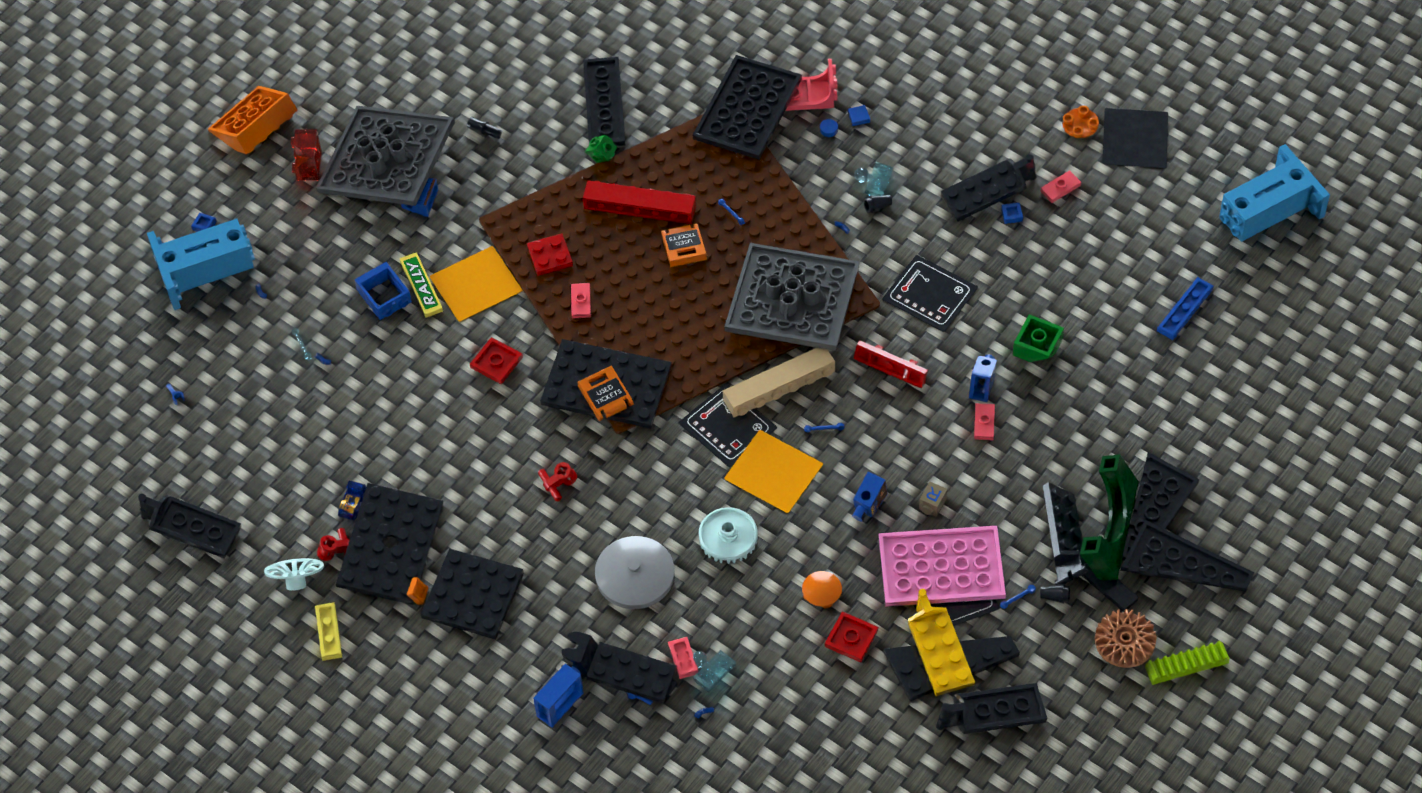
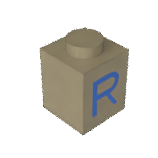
[919,482,947,517]

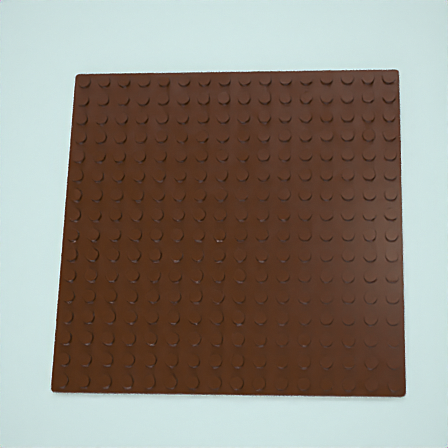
[479,114,880,434]

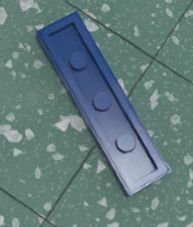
[1157,277,1214,340]

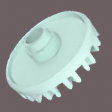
[699,507,758,564]

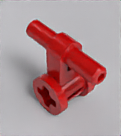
[538,462,577,501]
[317,528,350,561]

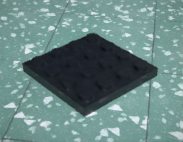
[421,548,524,640]

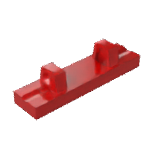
[853,341,928,389]

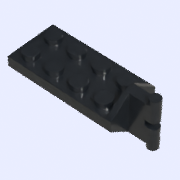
[941,154,1037,222]
[1043,482,1090,585]
[138,494,242,559]
[936,683,1048,734]

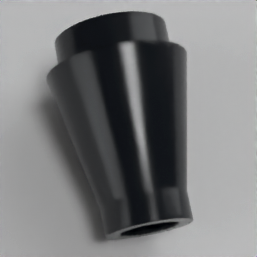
[864,195,892,214]
[1040,584,1070,604]

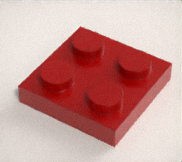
[527,233,573,276]
[470,337,523,385]
[825,611,879,663]

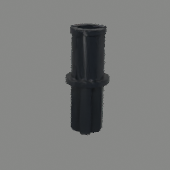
[467,117,502,139]

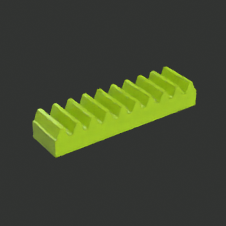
[1145,640,1230,685]

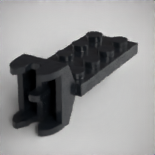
[561,632,677,704]

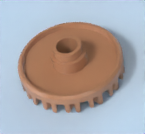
[1095,609,1157,668]

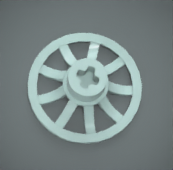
[264,558,324,590]

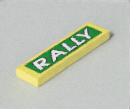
[399,252,443,318]

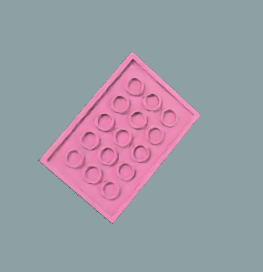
[879,526,1006,607]

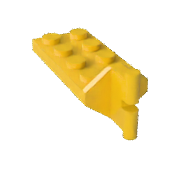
[908,589,975,696]

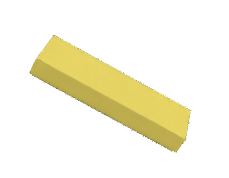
[315,602,342,661]

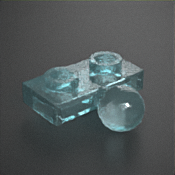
[854,162,893,196]
[692,650,736,692]

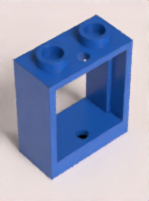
[355,262,412,320]
[533,664,584,727]

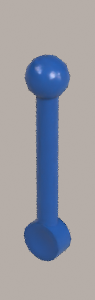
[718,199,745,225]
[804,423,845,432]
[1000,585,1036,609]

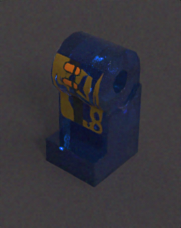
[338,480,366,521]

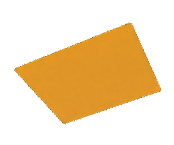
[430,246,523,322]
[724,430,823,513]

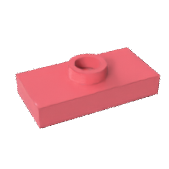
[1041,170,1081,203]
[571,283,591,319]
[974,403,995,440]
[668,637,699,679]

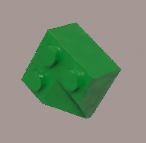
[1013,314,1064,362]

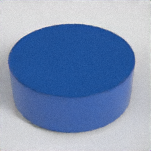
[820,119,838,137]

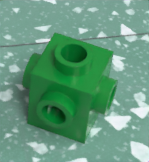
[585,135,617,163]

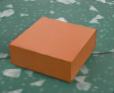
[407,577,429,605]

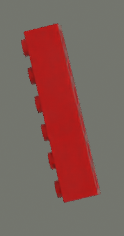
[583,180,696,224]

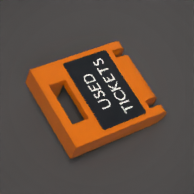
[661,223,707,267]
[578,365,634,421]

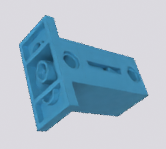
[1219,144,1330,242]
[147,219,255,310]

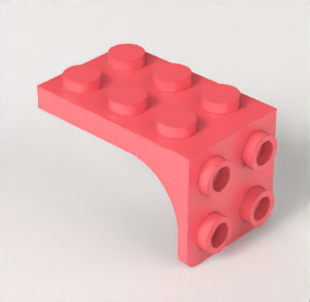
[785,59,837,111]

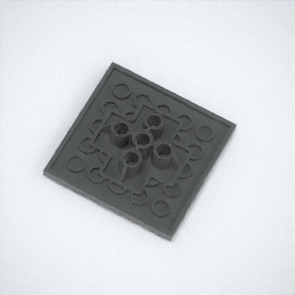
[316,106,455,206]
[724,243,860,351]

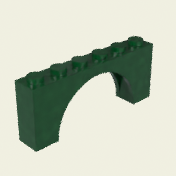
[1080,454,1139,581]

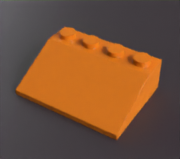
[208,86,298,154]

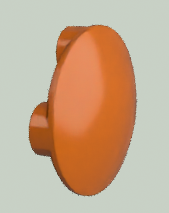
[1062,105,1099,138]
[802,571,842,608]

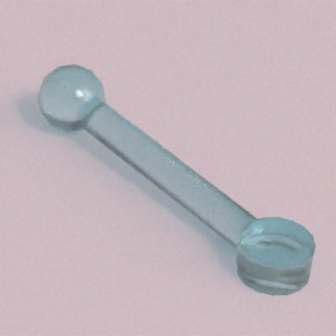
[292,328,312,360]

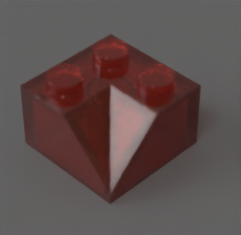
[291,129,322,181]

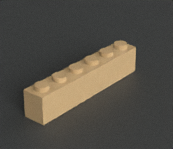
[723,348,835,417]

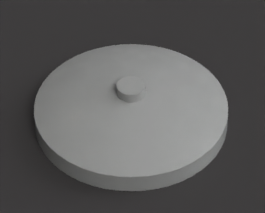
[595,536,675,609]

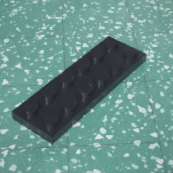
[583,57,626,146]

